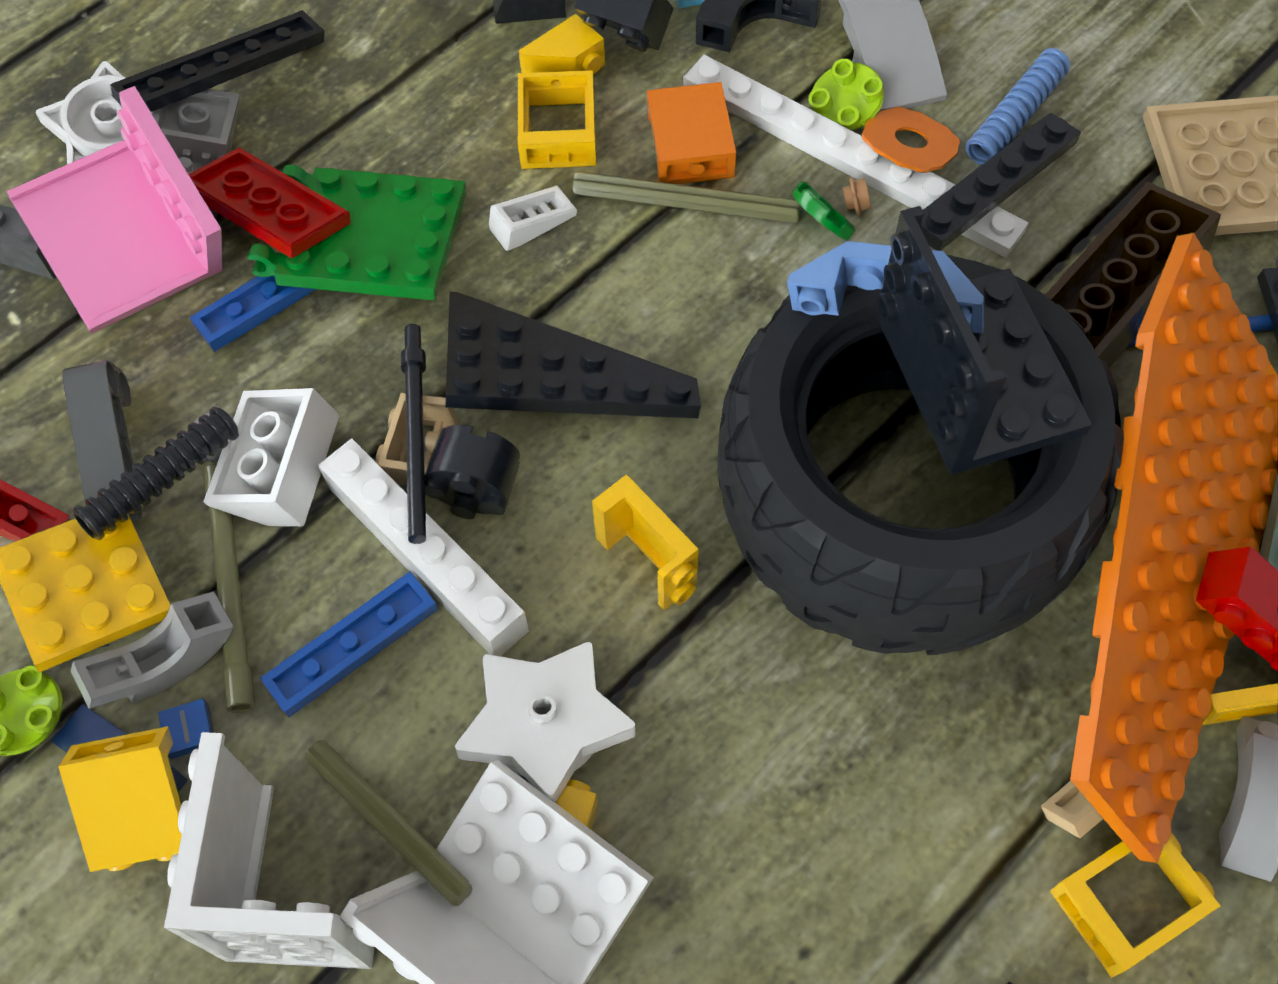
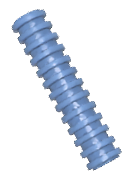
[965,48,1071,165]

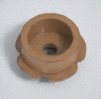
[843,177,871,216]

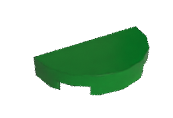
[792,181,856,241]

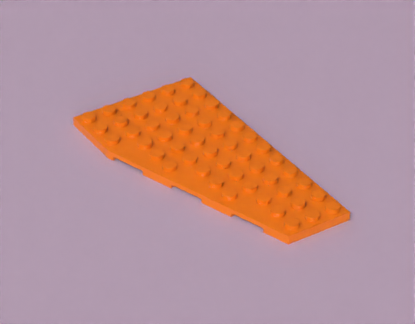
[1070,233,1278,863]

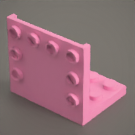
[6,86,222,334]

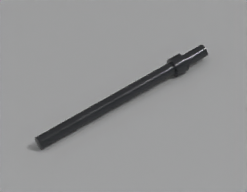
[401,324,426,544]

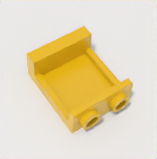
[592,474,699,610]
[58,726,182,872]

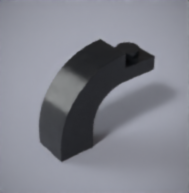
[696,0,821,53]

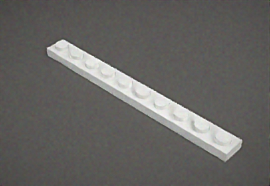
[683,54,1029,258]

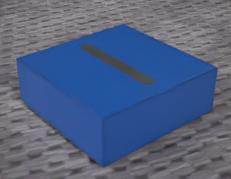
[158,698,214,759]

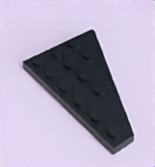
[445,292,701,418]

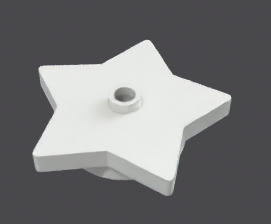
[36,61,153,164]
[455,642,636,802]

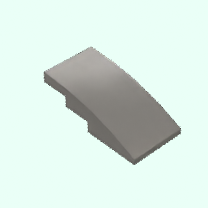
[838,0,947,113]
[152,89,240,219]

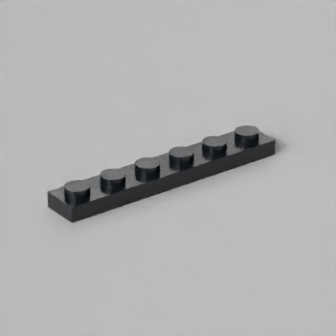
[110,10,325,112]
[921,113,1081,251]

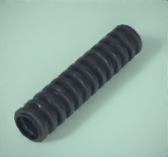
[73,407,239,540]

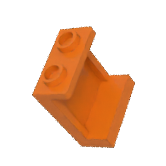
[647,82,736,184]

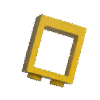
[518,70,597,169]
[1050,833,1221,978]

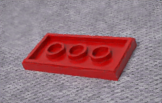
[188,147,351,258]

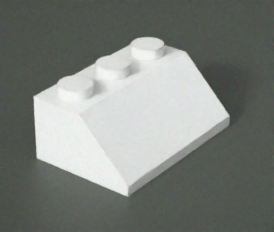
[204,388,340,527]

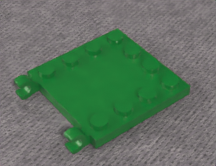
[248,165,467,301]

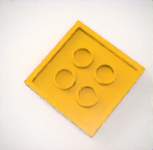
[0,515,170,673]

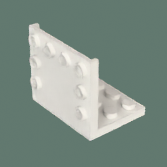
[164,732,374,969]
[340,760,654,984]

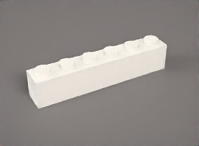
[318,438,529,656]

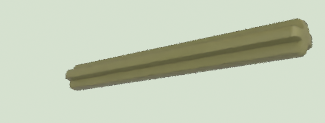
[572,171,801,223]

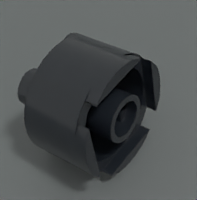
[425,425,520,519]

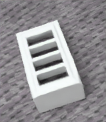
[489,186,577,251]

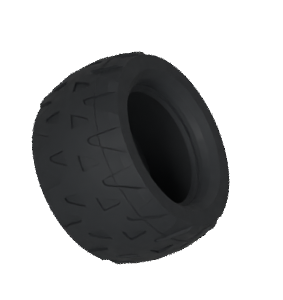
[717,254,1124,655]

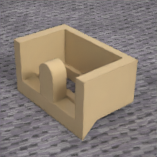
[376,393,460,486]

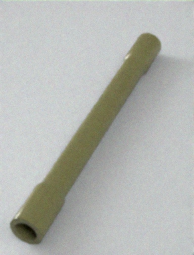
[203,463,256,713]

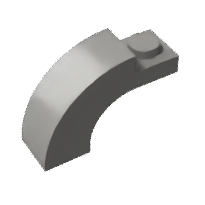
[71,591,233,709]
[1219,716,1278,882]

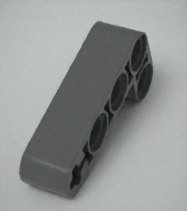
[62,360,142,521]

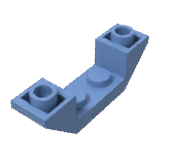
[787,241,984,333]

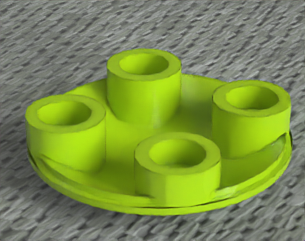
[808,59,885,131]
[0,665,63,756]

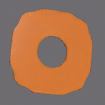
[862,107,960,173]

